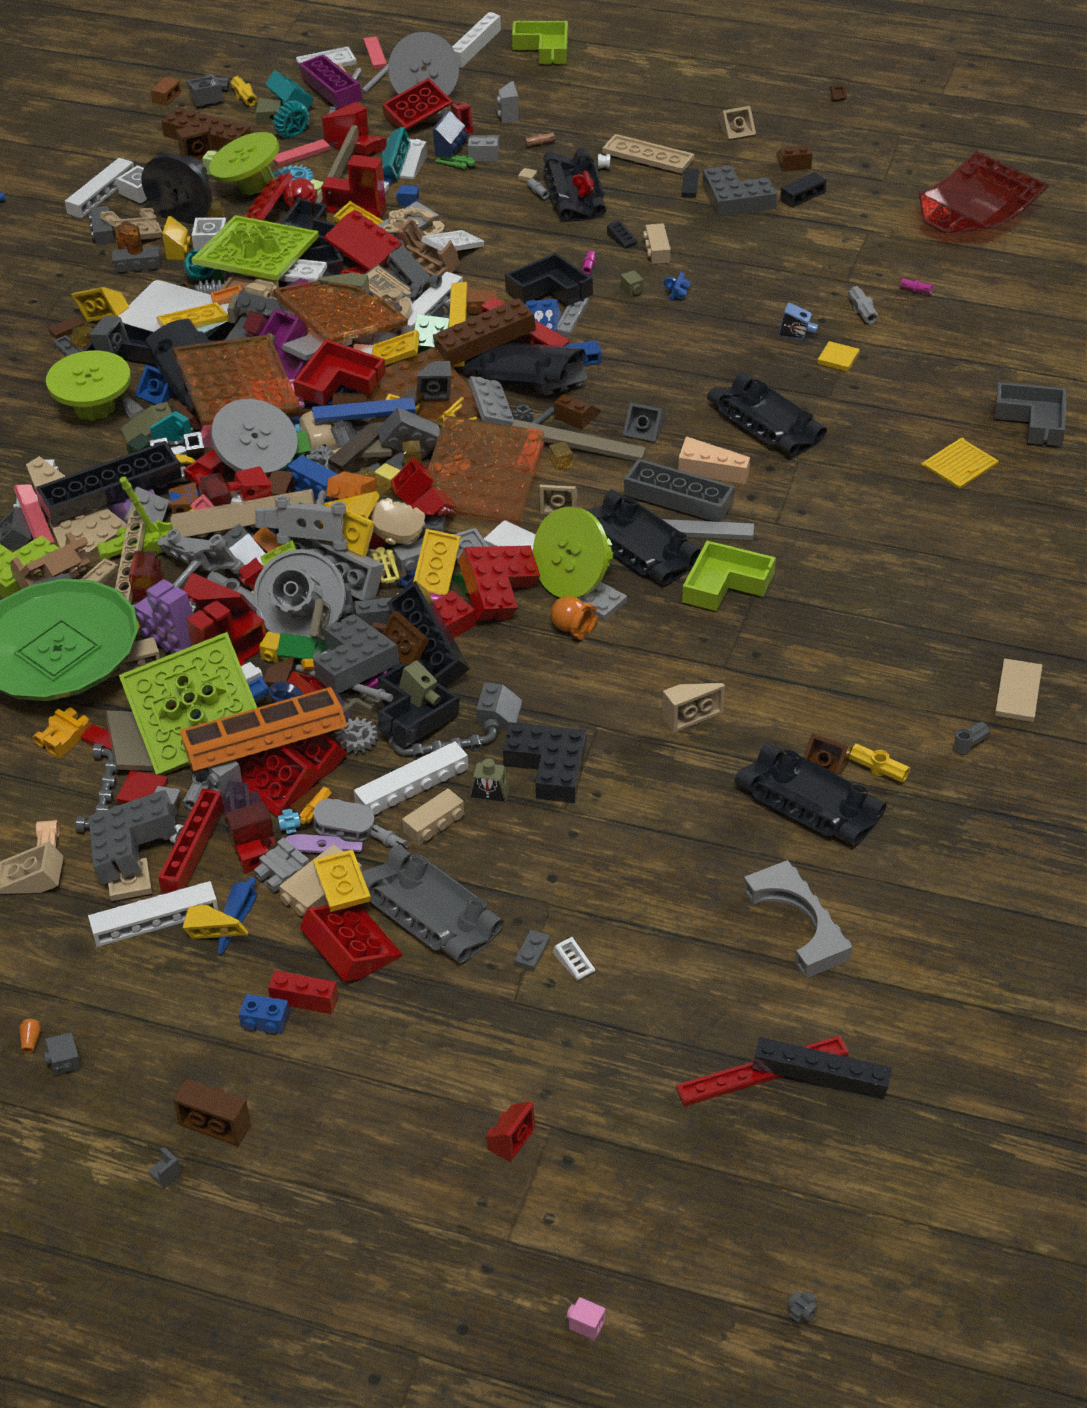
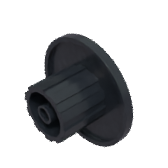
[141,154,212,224]

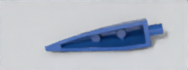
[218,877,258,955]

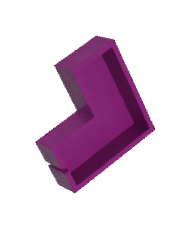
[259,309,309,381]

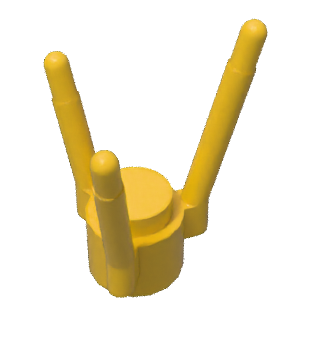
[438,397,477,429]

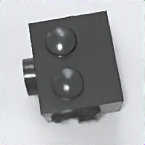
[43,1032,80,1076]

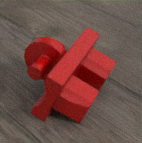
[572,171,594,198]

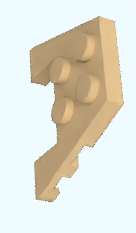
[100,208,162,241]

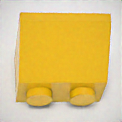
[162,216,192,260]

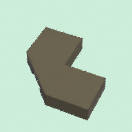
[337,692,383,716]

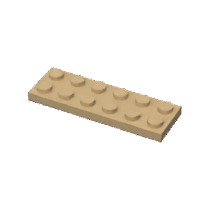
[602,134,694,173]

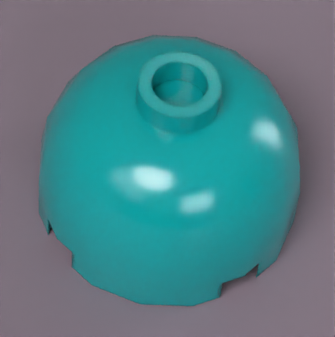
[183,249,215,282]

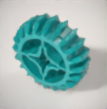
[273,100,310,138]

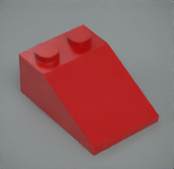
[322,102,369,143]

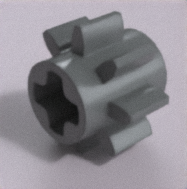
[513,405,534,422]
[788,1291,818,1323]

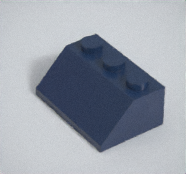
[433,111,467,158]

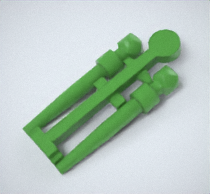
[436,155,475,169]

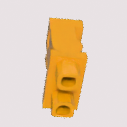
[32,707,90,759]

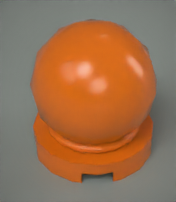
[550,596,598,640]

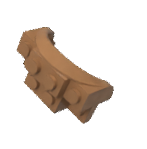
[10,532,90,589]

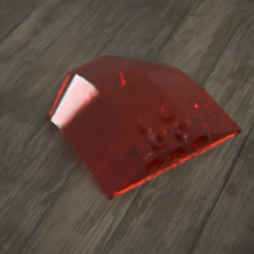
[918,151,1049,235]

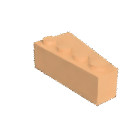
[678,436,750,484]

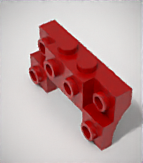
[183,449,232,497]

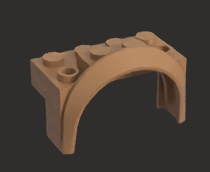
[398,219,461,276]

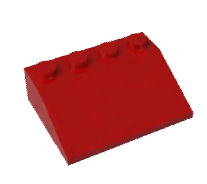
[382,78,453,130]
[324,210,403,271]
[183,572,257,616]
[289,734,348,785]
[236,744,322,817]
[300,904,402,982]

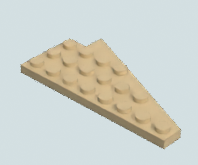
[26,456,127,557]

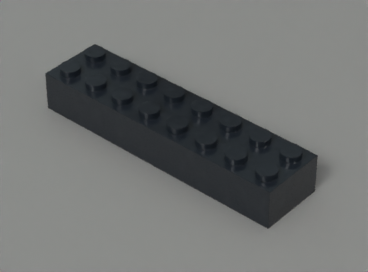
[36,441,182,524]

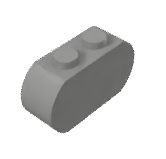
[313,798,374,842]

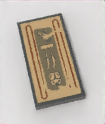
[365,264,420,312]

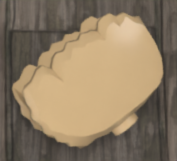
[299,411,339,455]
[371,498,425,545]

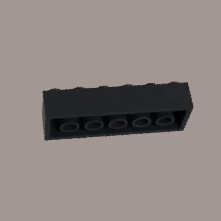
[387,581,470,688]

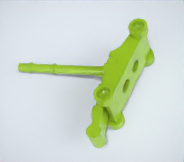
[97,477,173,561]

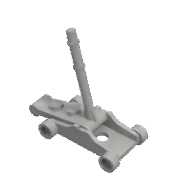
[255,490,347,550]
[158,529,244,588]

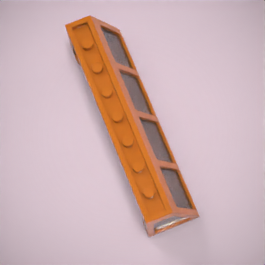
[180,687,347,771]

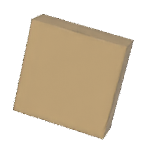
[518,168,538,182]

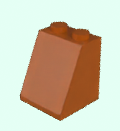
[326,471,377,501]

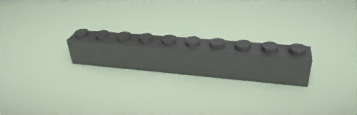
[236,290,398,345]

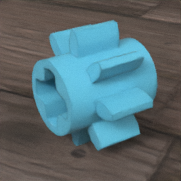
[278,809,301,834]

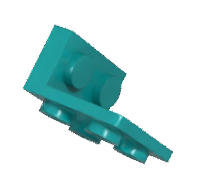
[150,411,192,441]

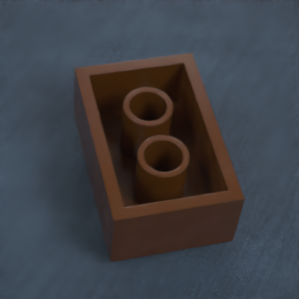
[173,1079,251,1147]

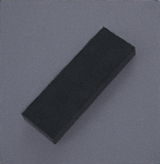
[681,168,700,198]

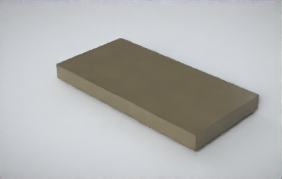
[105,711,155,771]

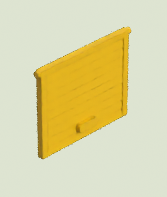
[921,438,999,489]

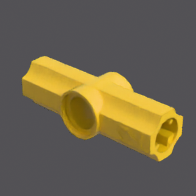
[230,76,257,107]
[849,744,910,783]

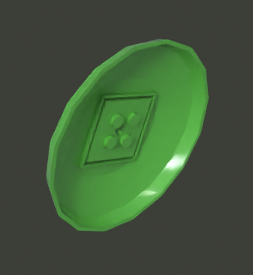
[0,578,138,701]

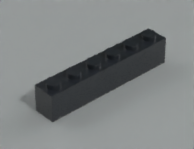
[752,1037,892,1099]

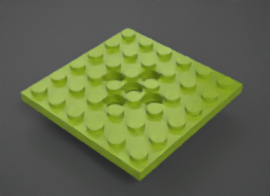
[192,215,319,281]
[119,632,257,776]

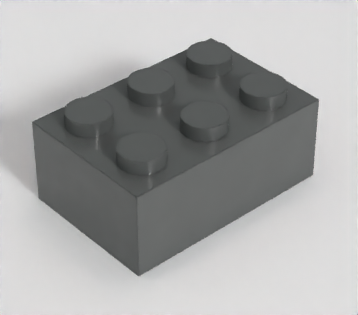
[378,407,442,461]

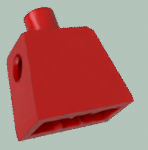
[450,102,473,133]
[227,466,272,501]

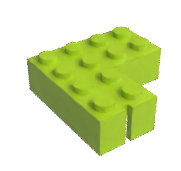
[512,21,568,65]
[0,535,59,598]
[682,541,776,611]

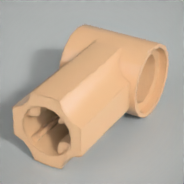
[36,820,60,848]

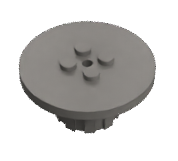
[388,32,459,96]
[211,399,298,476]
[254,549,346,637]

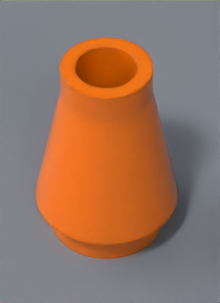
[19,1019,41,1053]

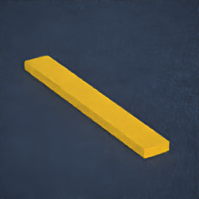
[449,282,468,367]

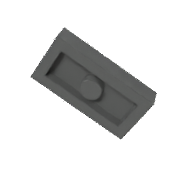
[514,930,550,972]

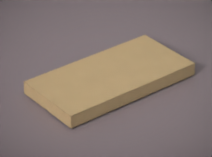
[995,658,1042,722]

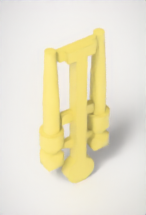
[371,547,400,583]

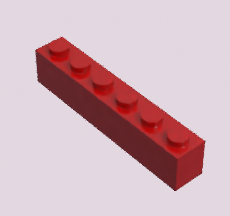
[480,296,570,346]
[158,788,224,894]

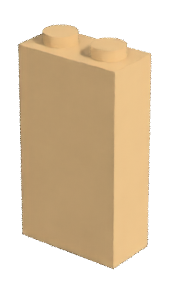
[279,844,362,916]

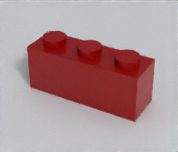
[268,971,338,1014]

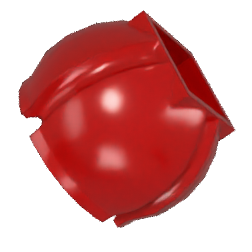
[283,178,318,210]

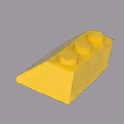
[71,287,129,322]

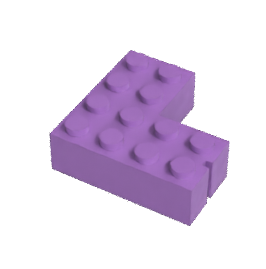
[133,579,193,654]

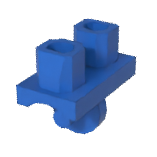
[663,272,691,301]

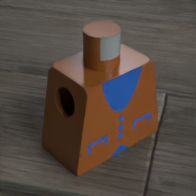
[166,482,198,514]

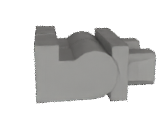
[254,838,309,892]

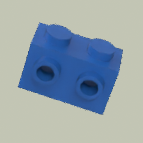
[239,994,290,1034]

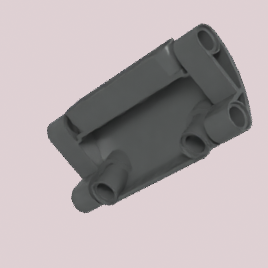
[362,844,504,963]

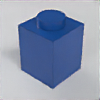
[396,185,419,207]

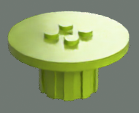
[209,132,279,195]
[46,351,131,421]
[533,507,613,598]

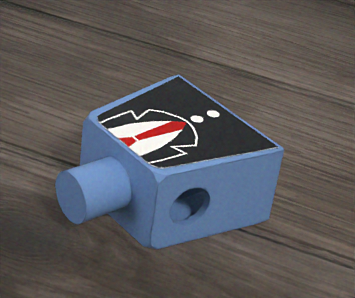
[778,303,818,340]

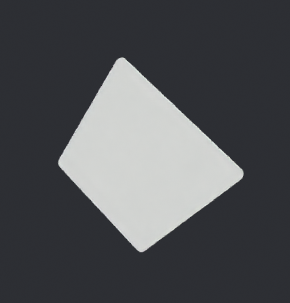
[119,280,249,333]

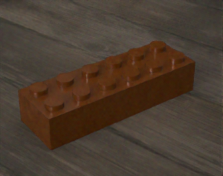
[161,108,251,151]
[433,298,536,367]

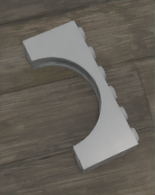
[743,860,853,978]

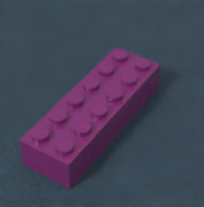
[299,54,363,109]

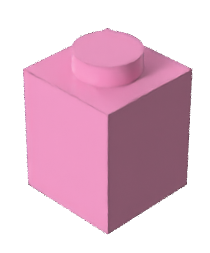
[567,1297,606,1340]

